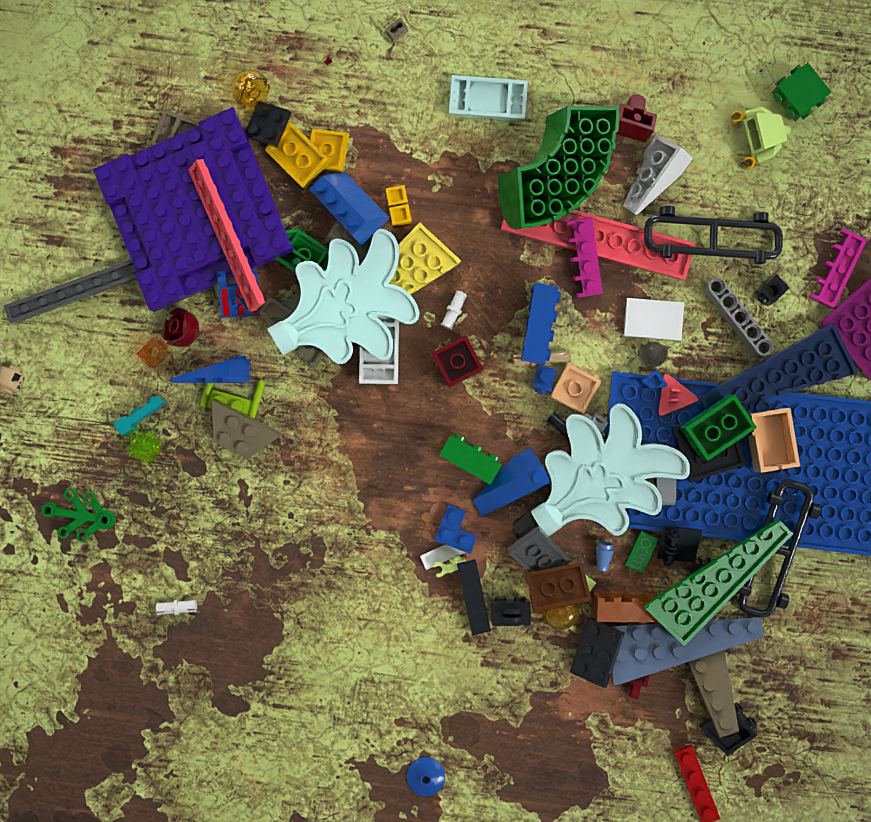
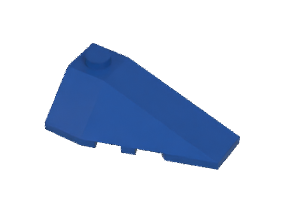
[473,447,551,517]

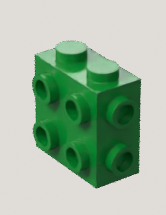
[771,62,831,121]

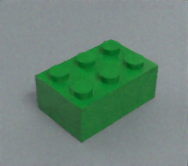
[680,395,757,461]
[439,434,502,485]

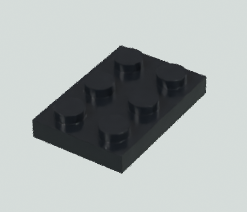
[570,618,625,688]

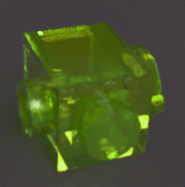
[129,432,161,462]

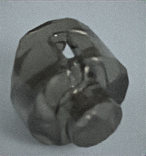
[638,342,667,368]

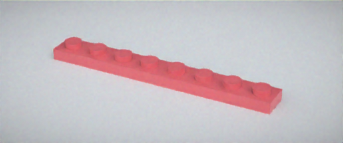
[188,159,265,312]

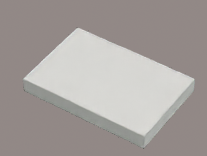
[623,298,684,341]

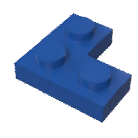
[435,504,477,554]

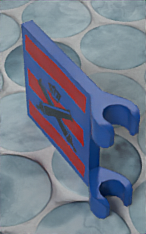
[217,270,260,318]

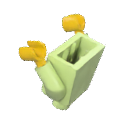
[731,107,791,170]

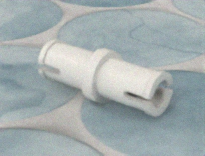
[441,290,467,330]
[156,600,197,615]

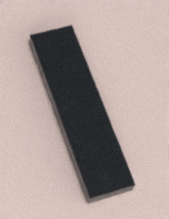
[457,559,491,636]

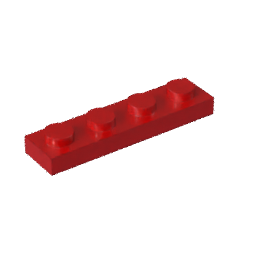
[673,744,720,822]

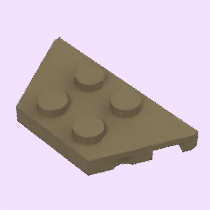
[212,399,281,459]

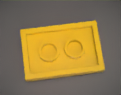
[265,122,331,189]

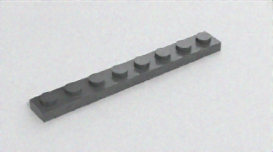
[4,260,137,324]

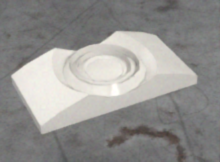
[359,316,399,384]

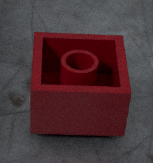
[432,335,484,388]

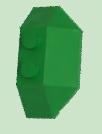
[275,229,329,274]

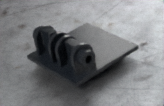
[656,526,703,566]

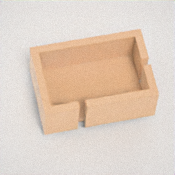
[748,408,800,473]

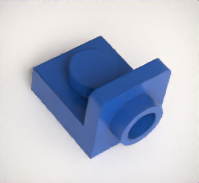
[531,365,557,395]

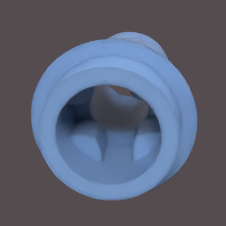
[595,541,614,571]

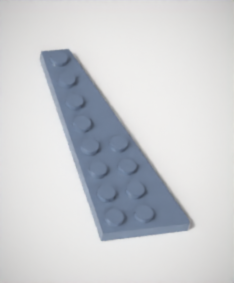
[611,617,764,685]

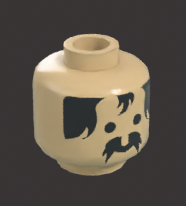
[0,365,25,395]

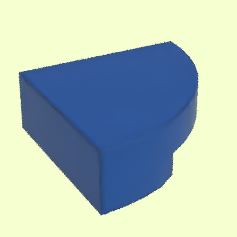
[641,369,668,389]

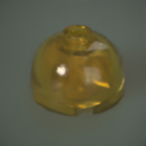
[231,69,270,110]
[541,604,579,630]

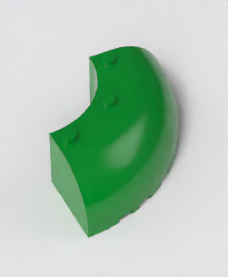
[498,106,619,230]

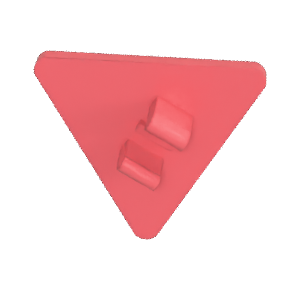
[658,374,698,416]

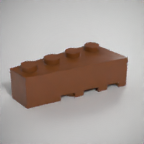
[591,592,662,625]

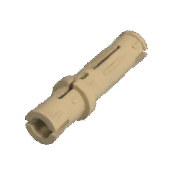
[513,350,571,367]

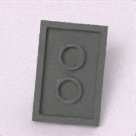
[507,526,572,572]

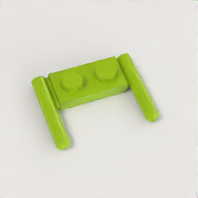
[199,380,265,419]

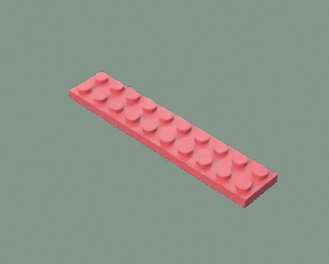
[501,210,696,281]

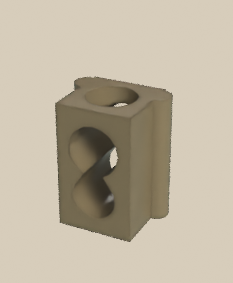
[385,18,409,43]

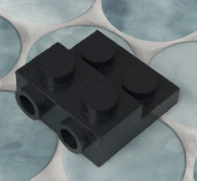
[700,702,757,756]

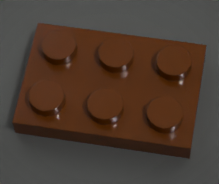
[525,562,592,613]

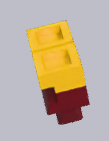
[386,185,412,229]

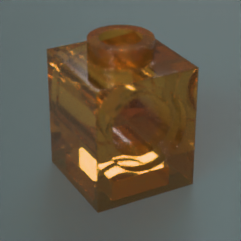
[136,338,171,369]

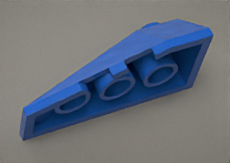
[171,356,251,383]

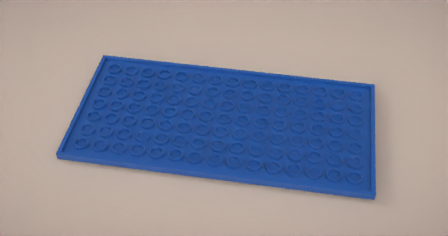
[595,371,871,556]

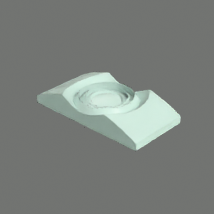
[449,75,528,121]

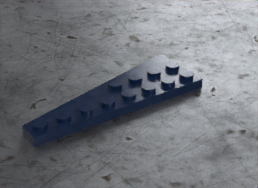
[697,323,859,411]

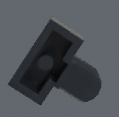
[490,596,531,626]

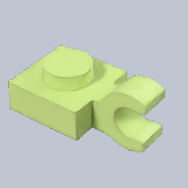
[433,555,466,577]

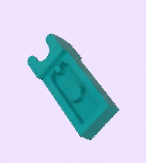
[113,396,167,436]

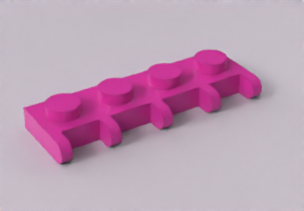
[565,217,603,298]
[809,228,867,309]

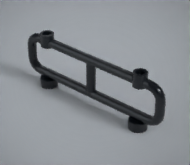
[644,206,783,264]
[737,480,821,618]

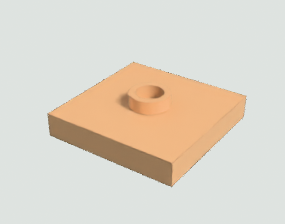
[549,363,601,415]

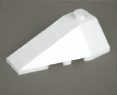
[623,135,693,215]

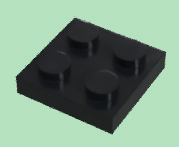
[245,101,292,148]

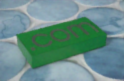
[624,530,659,574]

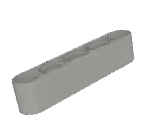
[704,278,774,357]

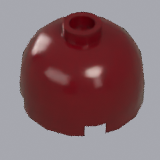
[162,308,200,347]

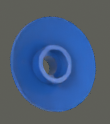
[407,757,445,796]

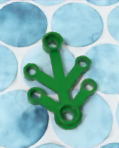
[41,489,116,542]

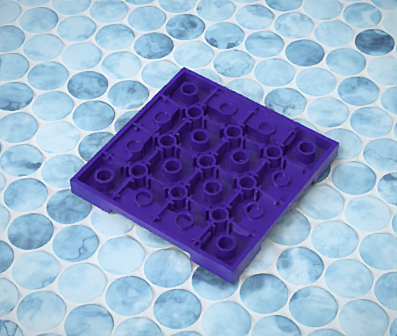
[93,107,294,312]

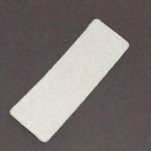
[421,545,466,570]

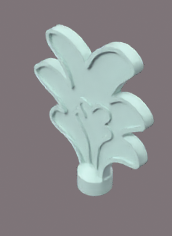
[267,229,419,364]
[531,403,690,536]

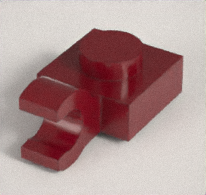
[628,674,650,699]

